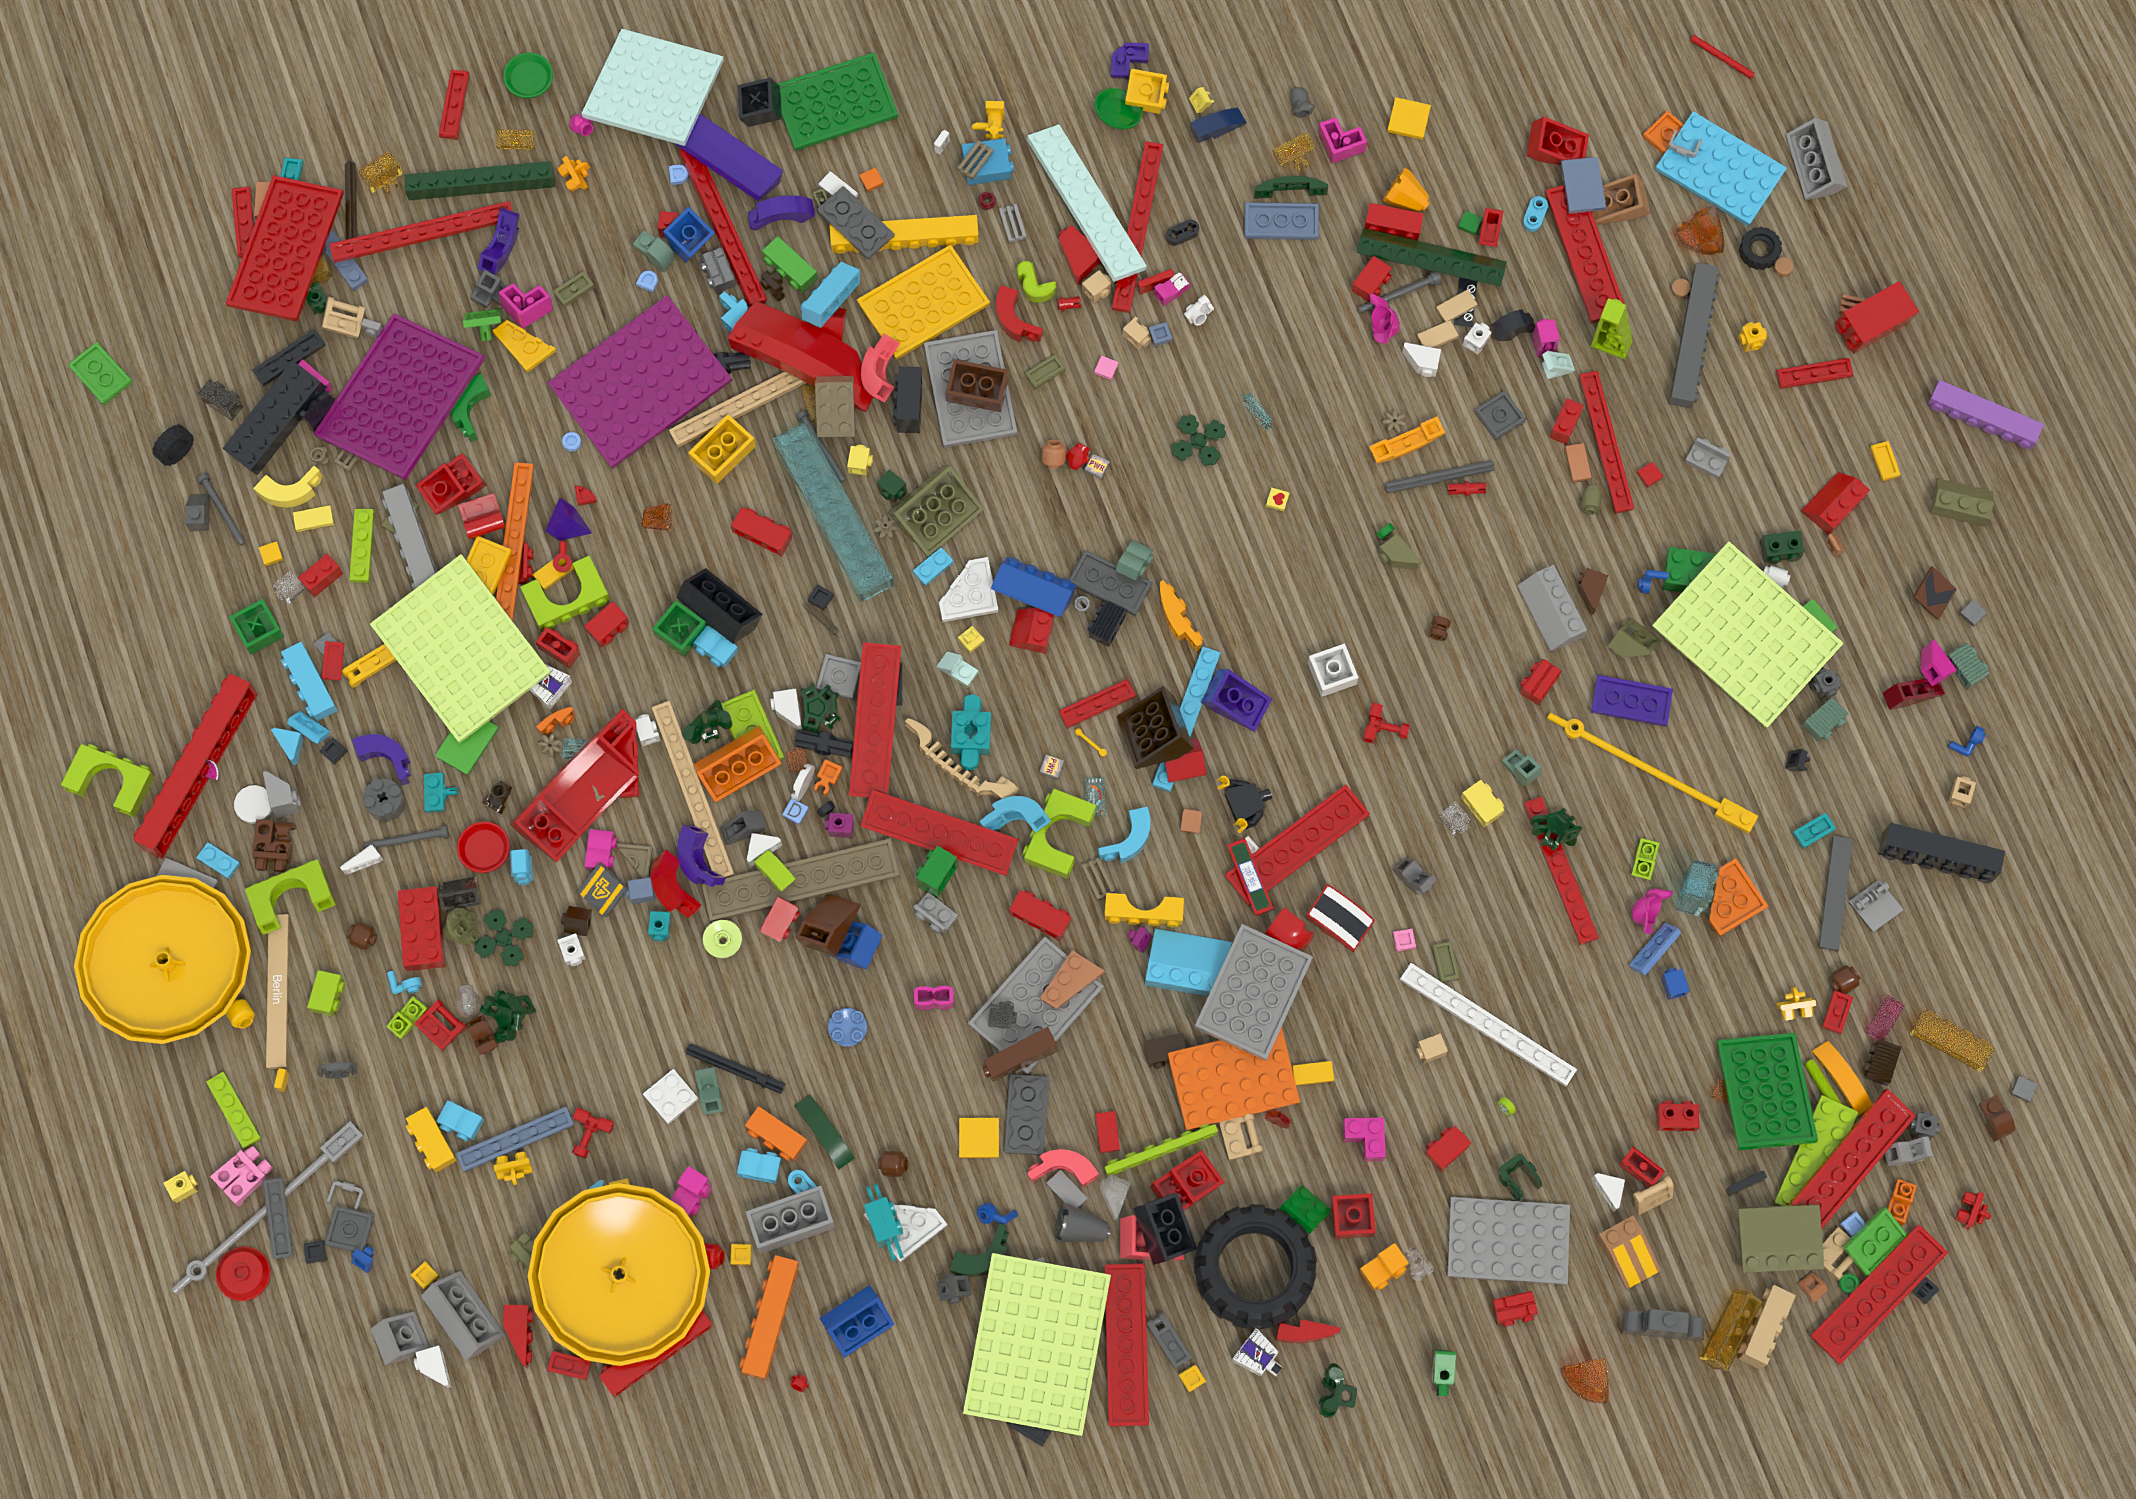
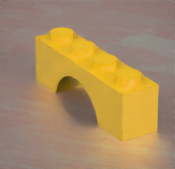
[1105,893,1184,928]

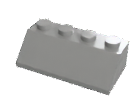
[1786,118,1847,200]
[1517,565,1587,652]
[746,1186,835,1254]
[421,1271,505,1360]

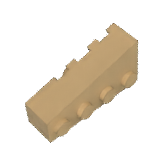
[1738,1285,1796,1370]

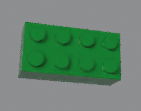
[1662,547,1717,593]

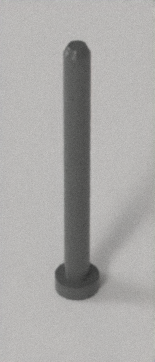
[796,410,845,482]
[197,473,245,546]
[363,825,449,849]

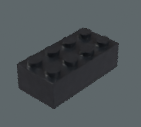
[676,568,762,644]

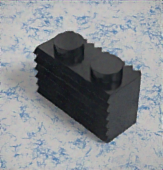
[1087,601,1127,647]

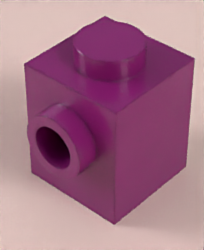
[825,813,854,838]

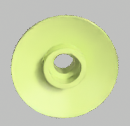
[703,920,742,958]

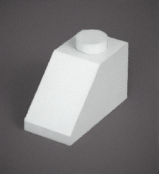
[1402,342,1441,377]
[770,689,802,730]
[414,1346,451,1388]

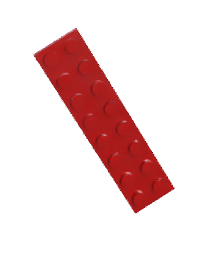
[1545,185,1624,323]
[849,642,902,798]
[1225,785,1370,906]
[861,790,1019,876]
[1788,1089,1916,1229]
[1810,1224,1949,1365]
[1105,1264,1149,1427]

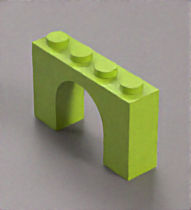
[520,556,610,632]
[61,744,155,818]
[1022,789,1097,879]
[245,859,336,935]

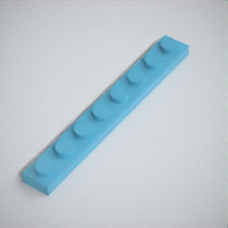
[1152,647,1221,792]

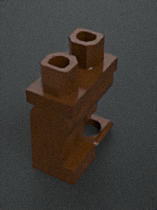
[252,819,296,873]

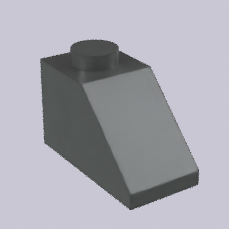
[185,494,210,531]
[720,810,767,845]

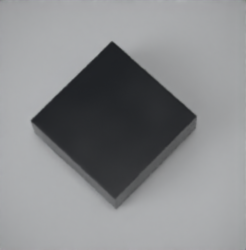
[807,585,834,611]
[320,738,347,765]
[304,1240,327,1264]

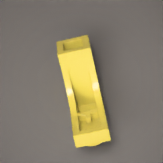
[253,466,323,508]

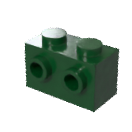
[1760,531,1805,564]

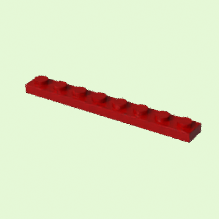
[1579,371,1634,514]
[1523,796,1599,945]

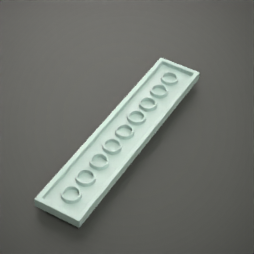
[1026,125,1147,282]

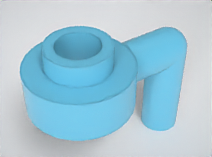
[387,971,422,994]

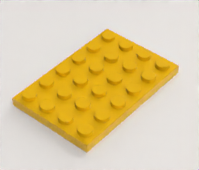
[857,245,990,360]

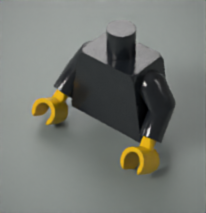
[1216,776,1273,833]

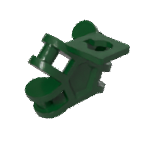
[800,683,841,734]
[683,700,733,744]
[1530,808,1583,851]
[479,990,536,1043]
[1319,1363,1357,1418]

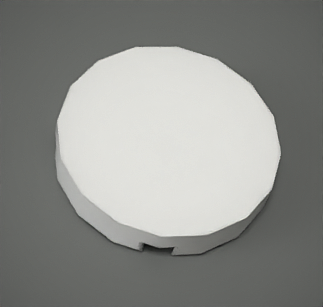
[791,764,815,801]
[234,785,272,824]

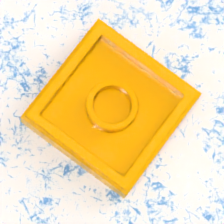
[1387,97,1431,140]
[959,1118,999,1158]

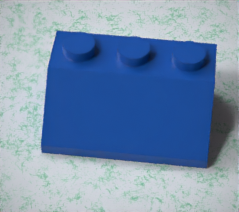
[819,1285,895,1358]

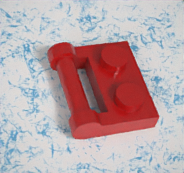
[414,1000,467,1051]

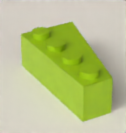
[1590,298,1633,360]

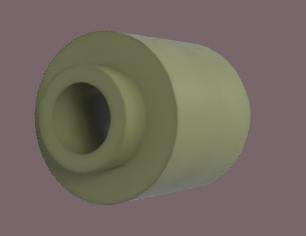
[1581,485,1602,515]

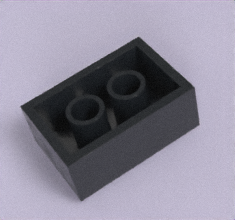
[893,366,923,433]
[1133,1192,1197,1265]

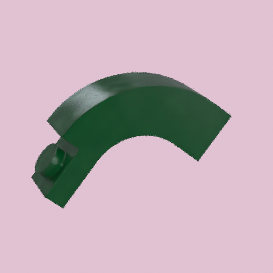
[950,1223,1009,1277]

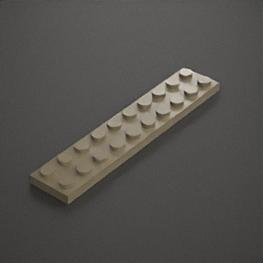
[702,839,900,922]

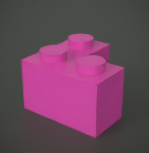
[1318,117,1367,164]
[498,283,553,329]
[1343,1118,1386,1161]
[670,1166,712,1218]

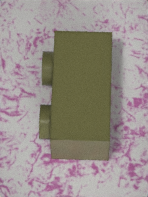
[813,188,828,208]

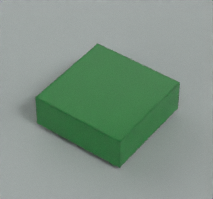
[1458,211,1483,236]

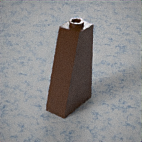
[982,1027,1057,1082]

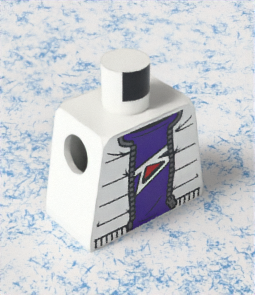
[530,664,572,710]
[1232,1329,1283,1377]

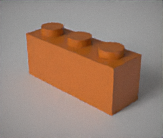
[745,1106,808,1162]

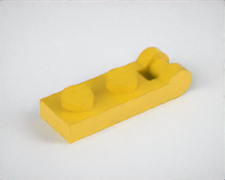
[342,644,397,688]

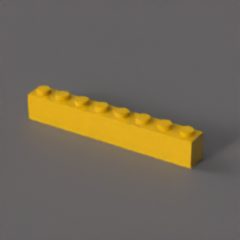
[830,215,979,254]

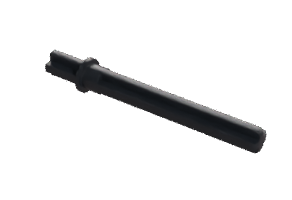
[686,1044,786,1094]

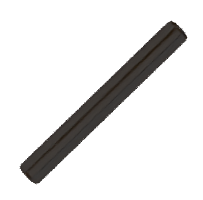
[345,161,357,240]

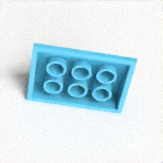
[1145,928,1232,996]

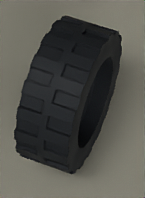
[1739,227,1782,270]
[152,424,194,466]

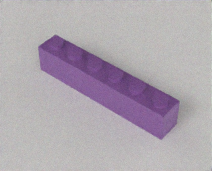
[1927,380,2044,450]

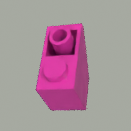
[1921,640,1957,686]

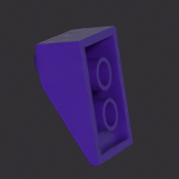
[1201,669,1272,732]

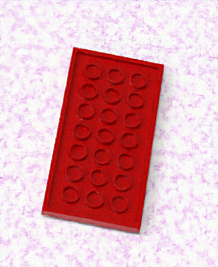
[226,175,344,322]

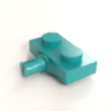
[424,772,458,813]

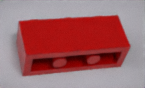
[1364,203,1424,241]
[731,507,792,557]
[1009,890,1071,941]

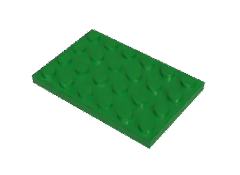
[778,52,899,151]
[1716,1033,1818,1151]

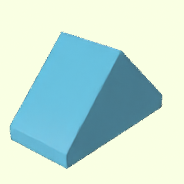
[271,728,304,765]

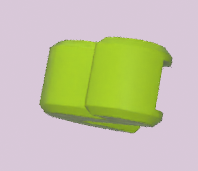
[1017,261,1056,303]

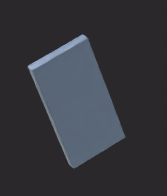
[1245,202,1319,240]

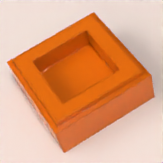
[859,167,884,192]

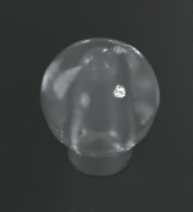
[455,985,482,1018]

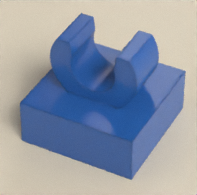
[351,1246,374,1273]

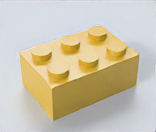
[688,414,756,484]

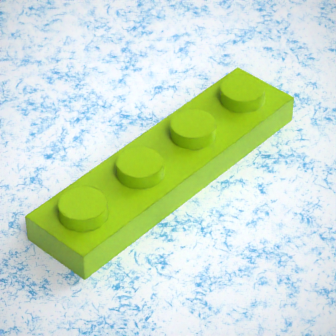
[349,509,375,583]
[206,1072,262,1150]

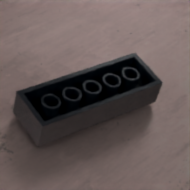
[222,360,327,475]
[1878,823,2005,883]

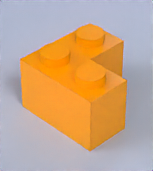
[1359,1243,1409,1291]

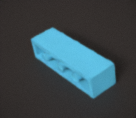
[801,262,860,328]
[280,642,338,721]

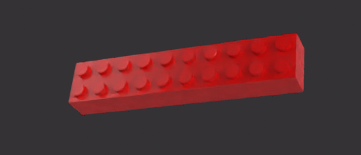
[133,673,258,859]

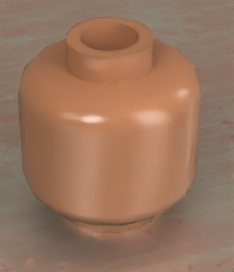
[1042,440,1066,469]

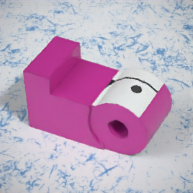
[1154,273,1191,307]

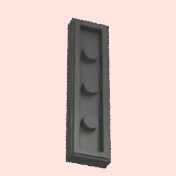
[263,1177,293,1259]

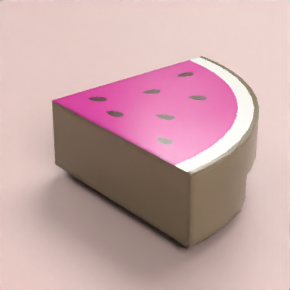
[206,759,220,781]

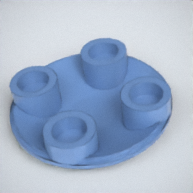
[828,1008,867,1046]

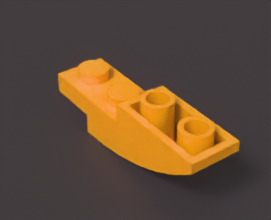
[1160,580,1203,652]

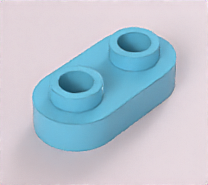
[1523,196,1548,232]
[788,1170,817,1194]

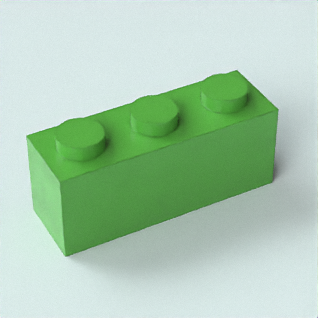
[762,236,818,293]

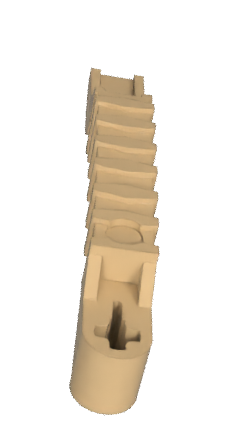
[905,718,1019,800]

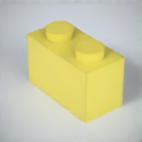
[1461,780,1504,828]

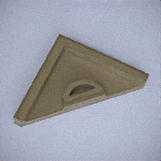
[616,843,653,879]

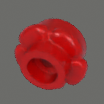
[790,1374,809,1392]

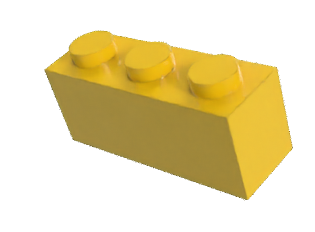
[405,1107,457,1173]

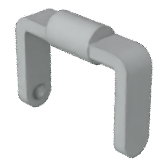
[1668,129,1702,158]
[327,1181,364,1211]

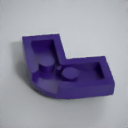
[1111,43,1149,79]

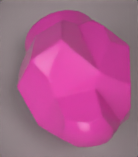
[569,114,593,136]

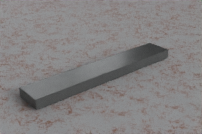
[1819,836,1853,951]

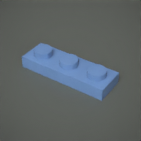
[1629,923,1681,975]

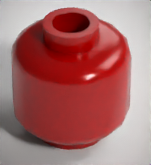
[704,1243,725,1270]

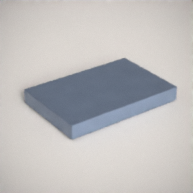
[1561,157,1606,214]

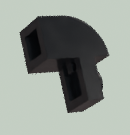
[1491,309,1535,341]

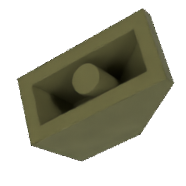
[1378,534,1421,570]

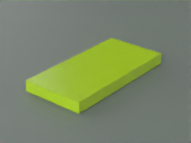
[721,690,784,760]

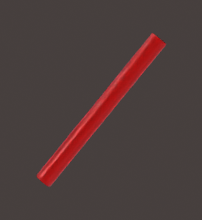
[1690,35,1755,79]

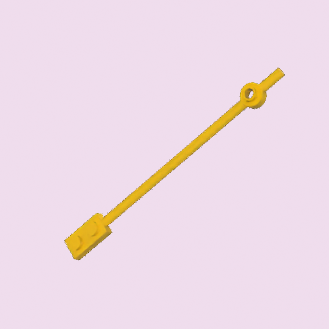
[1547,712,1758,834]

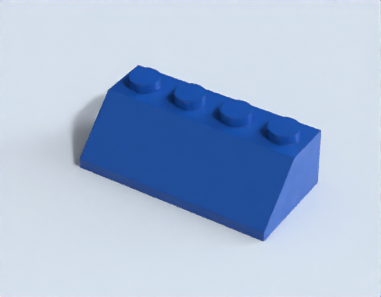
[991,557,1077,617]

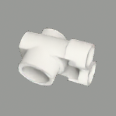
[1184,295,1214,326]

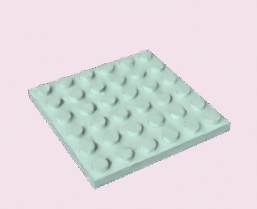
[582,29,724,146]

